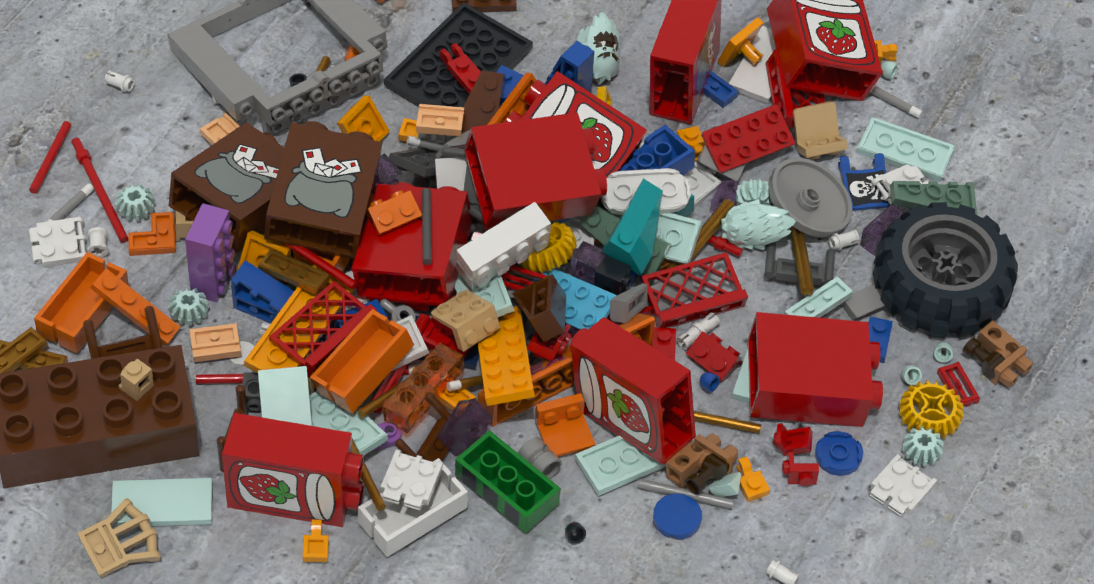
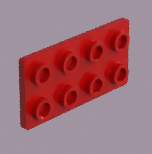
[701,104,795,173]

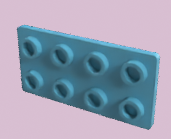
[533,269,616,330]

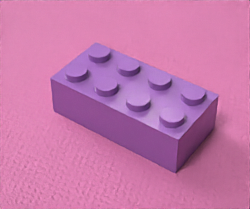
[185,203,236,303]

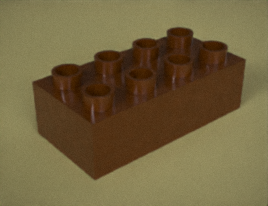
[0,345,199,489]

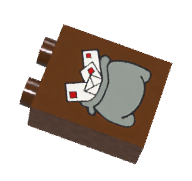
[264,121,383,259]
[168,122,284,253]

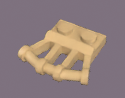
[77,498,161,578]

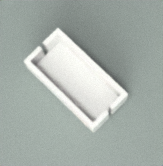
[456,202,551,290]
[358,458,468,557]

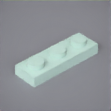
[785,277,853,318]

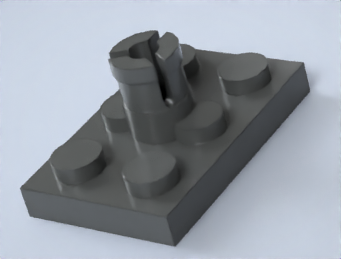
[388,148,454,188]

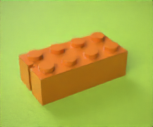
[34,252,129,353]
[310,309,414,414]

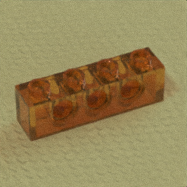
[382,343,464,433]

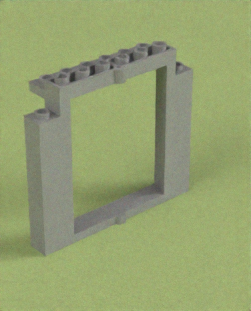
[168,0,388,135]

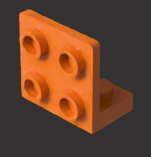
[535,393,595,457]

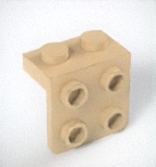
[793,101,848,159]
[431,290,501,352]

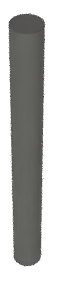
[422,188,432,265]

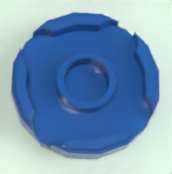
[815,431,863,476]
[653,493,702,539]

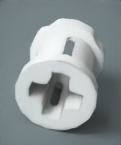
[87,227,108,258]

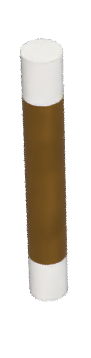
[446,375,483,391]

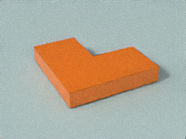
[128,212,176,256]

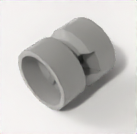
[518,437,562,479]

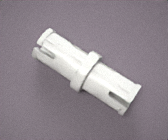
[677,312,720,350]

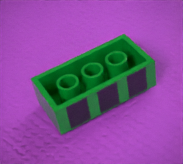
[455,430,561,534]

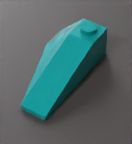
[601,178,663,276]

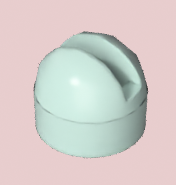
[881,61,898,80]
[934,342,953,363]
[901,365,922,385]

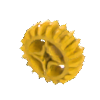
[519,221,577,273]
[899,379,964,439]

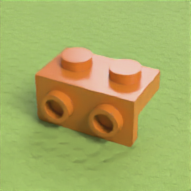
[366,190,422,235]

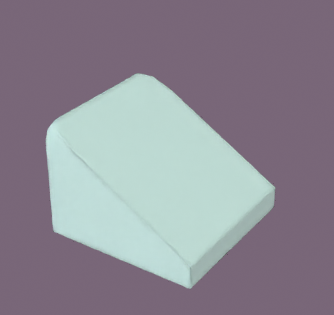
[709,472,741,497]

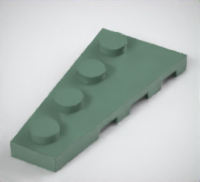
[890,181,977,215]
[580,205,671,285]

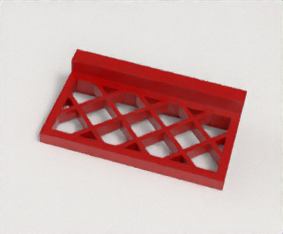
[766,49,825,128]
[641,252,748,328]
[269,281,377,378]

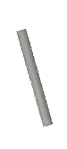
[637,478,734,509]

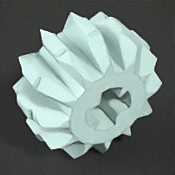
[736,179,773,206]
[115,184,155,222]
[168,286,209,327]
[902,426,944,468]

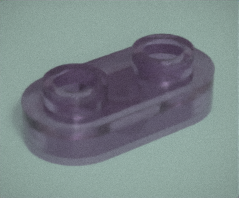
[710,179,740,214]

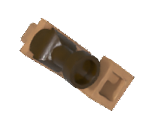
[962,320,1033,388]
[666,433,738,495]

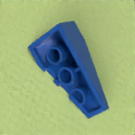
[620,125,695,175]

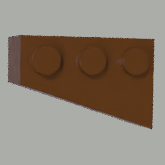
[462,71,506,134]
[512,274,566,342]

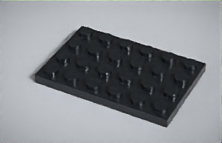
[384,2,533,107]

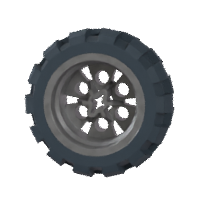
[873,202,1018,338]

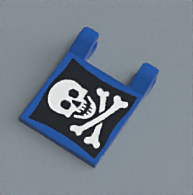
[838,153,892,211]

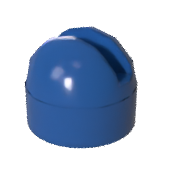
[700,372,720,393]

